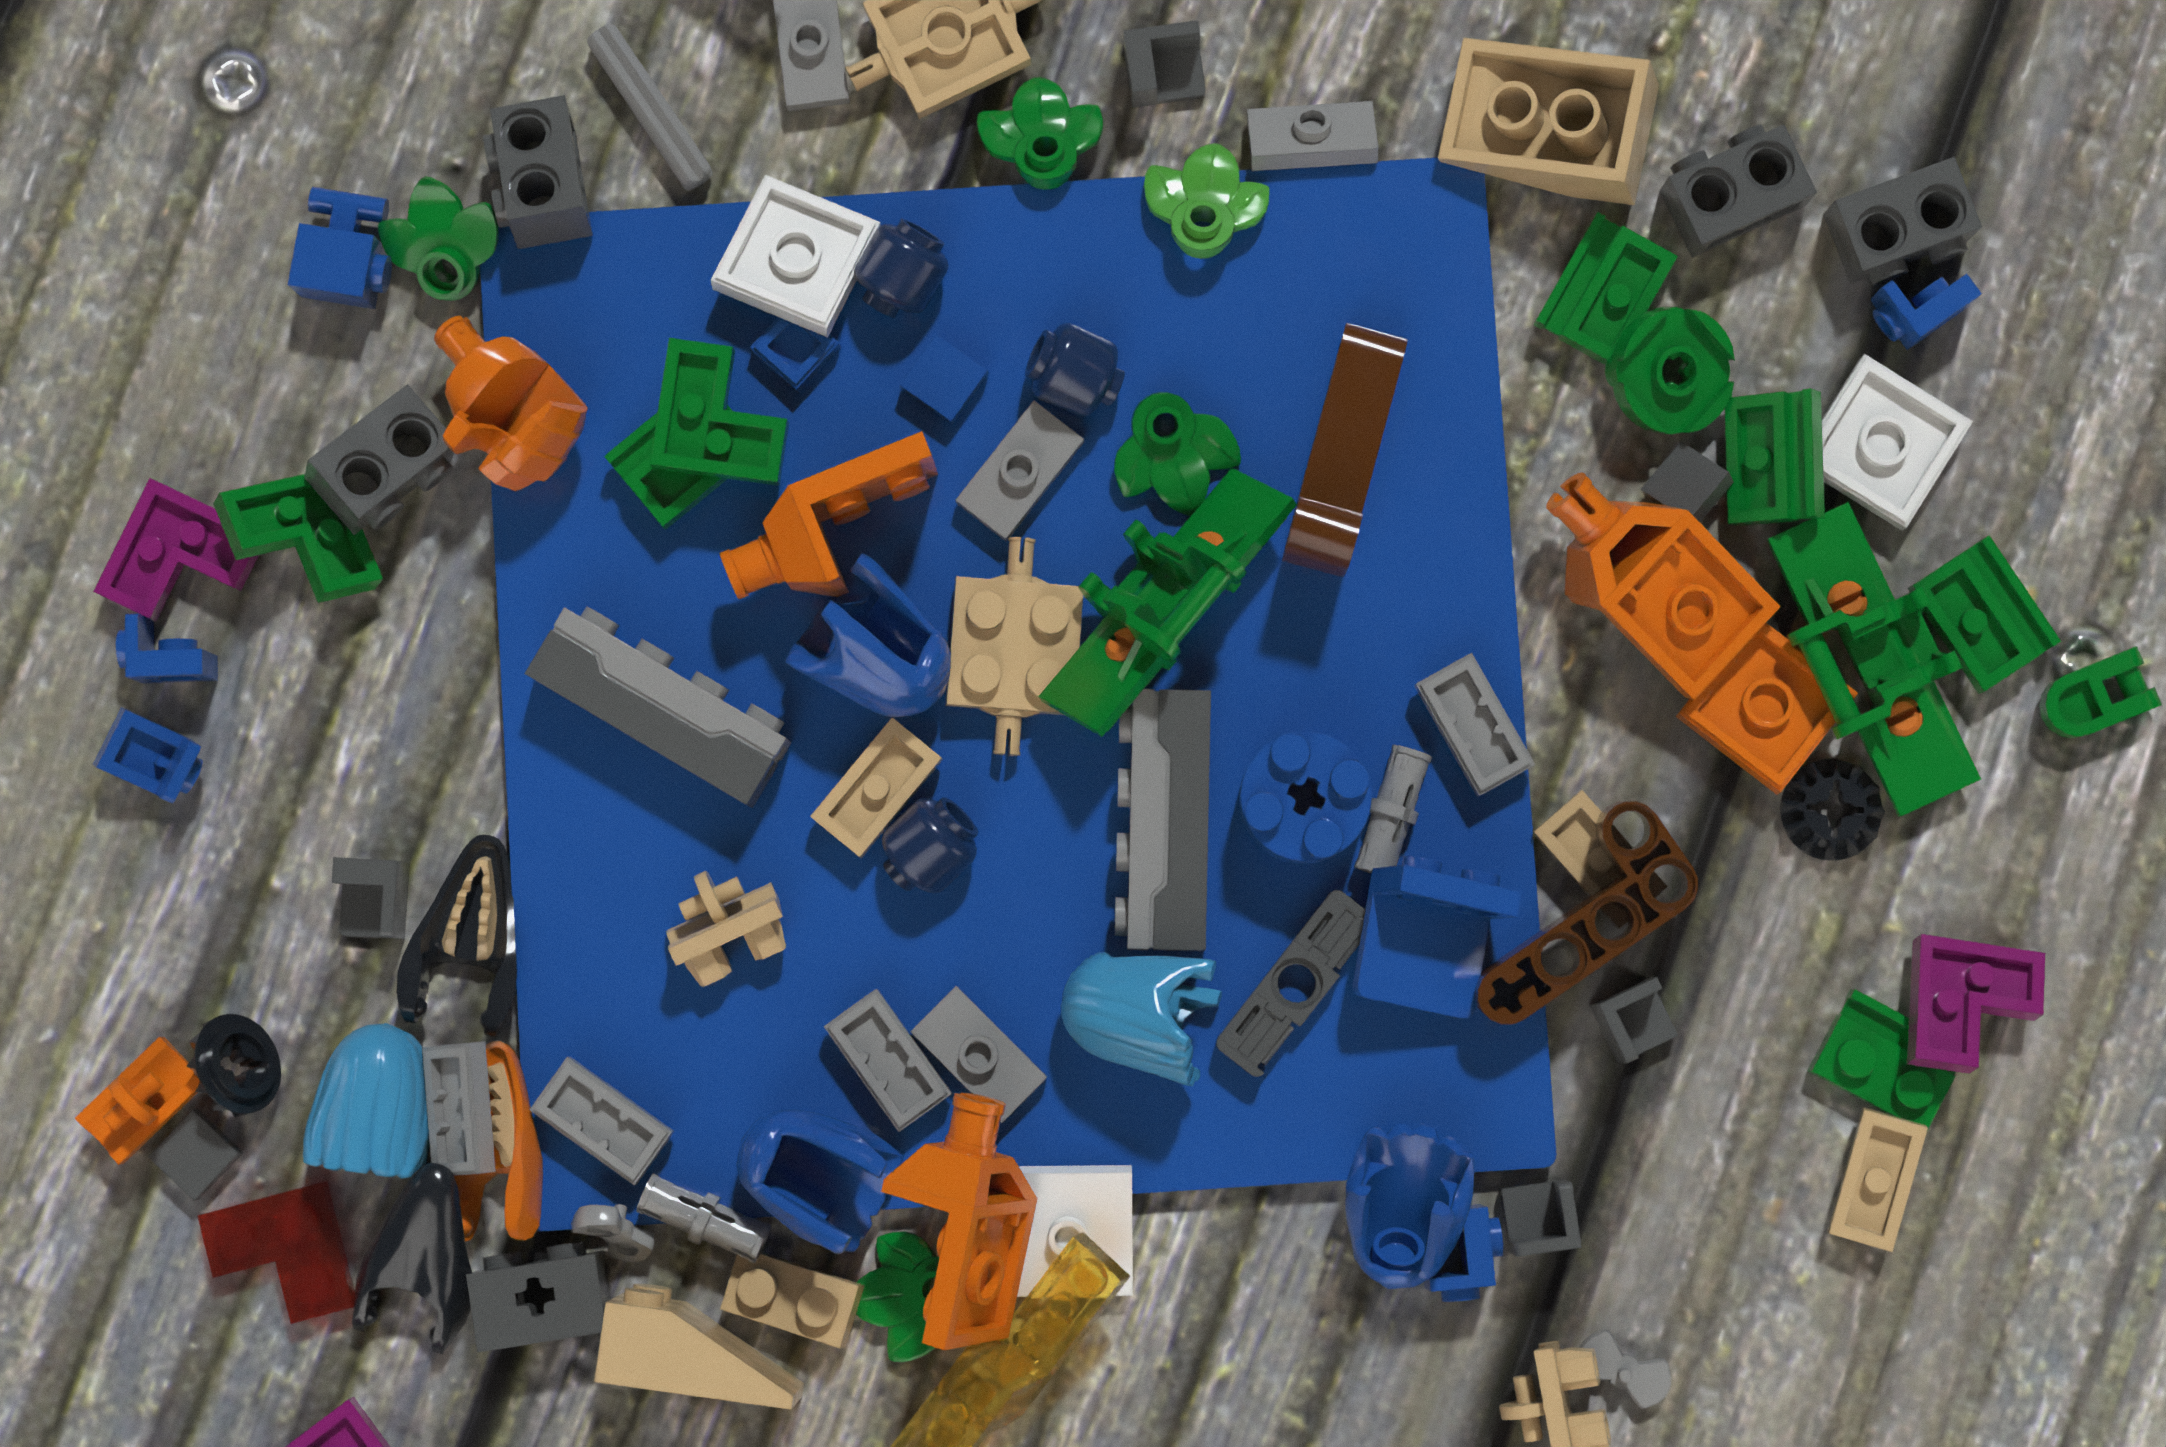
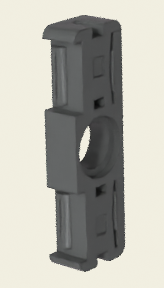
[1216,890,1365,1077]

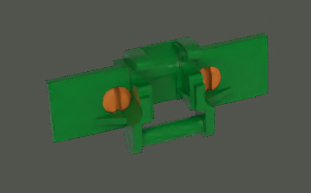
[1038,468,1297,737]
[1766,502,1981,817]

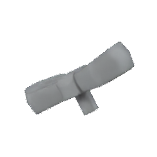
[571,1204,655,1262]
[1579,1329,1671,1409]

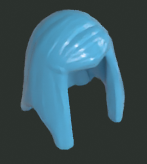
[1060,952,1222,1087]
[303,1023,430,1179]

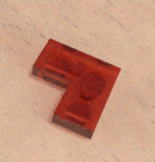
[198,1181,355,1324]

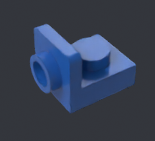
[1871,274,1982,350]
[116,613,218,684]

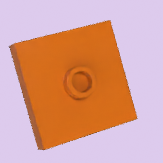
[1675,623,1858,795]

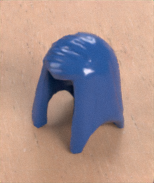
[785,554,951,717]
[736,1109,903,1254]
[1345,1123,1475,1289]

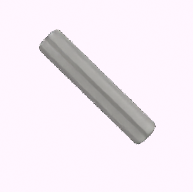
[587,23,713,191]

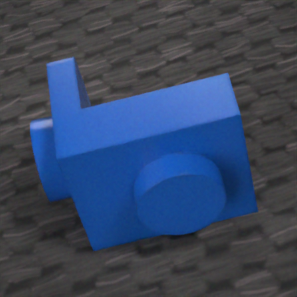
[93,707,203,804]
[1424,1204,1503,1302]

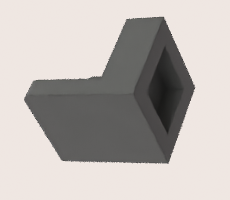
[1123,21,1206,108]
[332,857,410,939]
[1589,977,1678,1064]
[1499,1179,1582,1257]

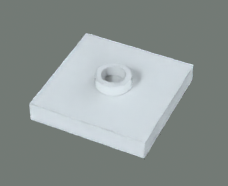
[711,175,881,338]
[1822,354,1973,531]
[1017,1165,1133,1297]

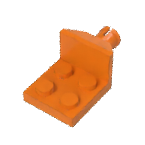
[719,431,938,599]
[1546,472,1781,701]
[881,1093,1038,1351]

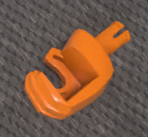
[434,316,588,491]

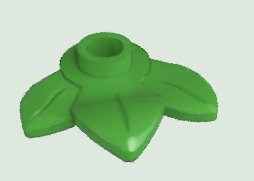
[1144,143,1269,259]

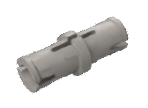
[1354,744,1432,874]
[636,1173,772,1264]

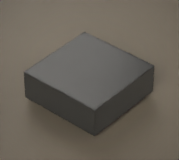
[1641,441,1734,522]
[148,1109,243,1201]

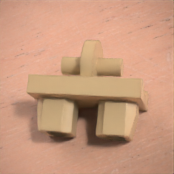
[666,871,786,987]
[1499,1340,1611,1447]

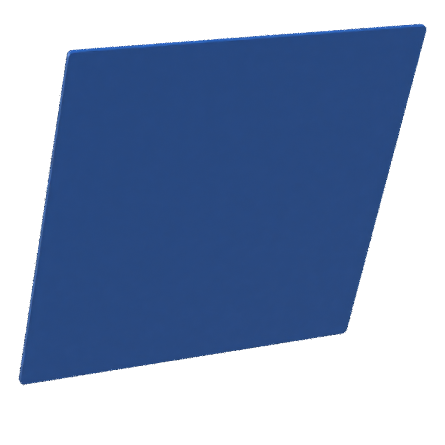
[480,157,1557,1231]

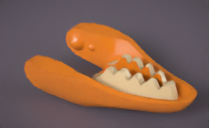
[454,1041,543,1242]

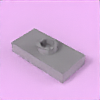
[773,0,850,111]
[1247,101,1378,171]
[955,401,1084,542]
[1414,653,1535,797]
[910,986,1047,1123]
[824,989,953,1132]
[422,1041,496,1176]
[530,1057,675,1185]

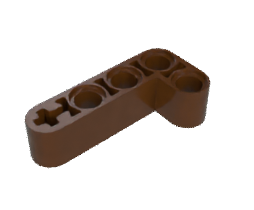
[1282,323,1408,577]
[1475,801,1698,1025]

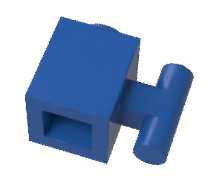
[288,187,392,309]

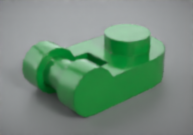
[2039,646,2162,738]

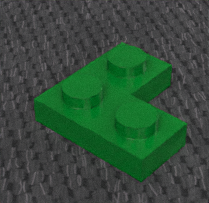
[650,338,789,486]
[213,474,383,603]

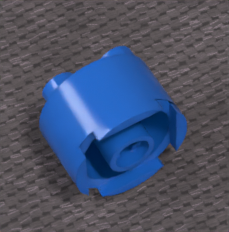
[1239,731,1372,865]

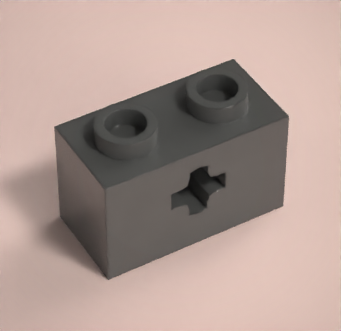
[466,1241,611,1353]

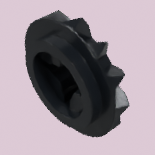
[1780,758,1885,861]
[186,1014,281,1118]

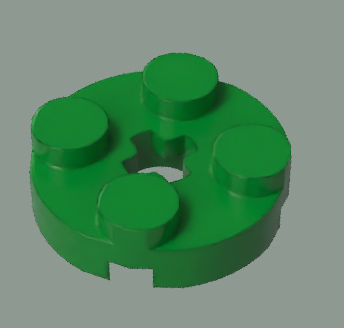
[1604,307,1735,435]

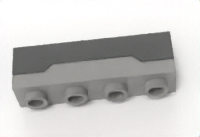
[524,606,791,809]
[1115,689,1211,952]

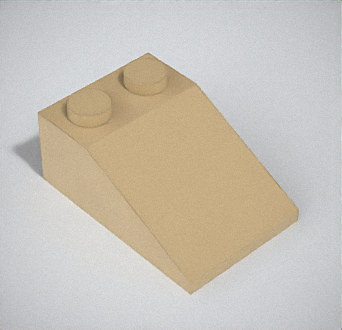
[1438,38,1659,205]
[594,1284,804,1410]

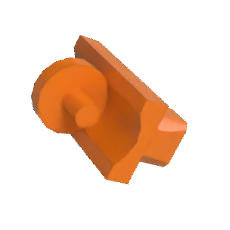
[75,1037,200,1165]

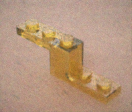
[890,1232,1130,1447]

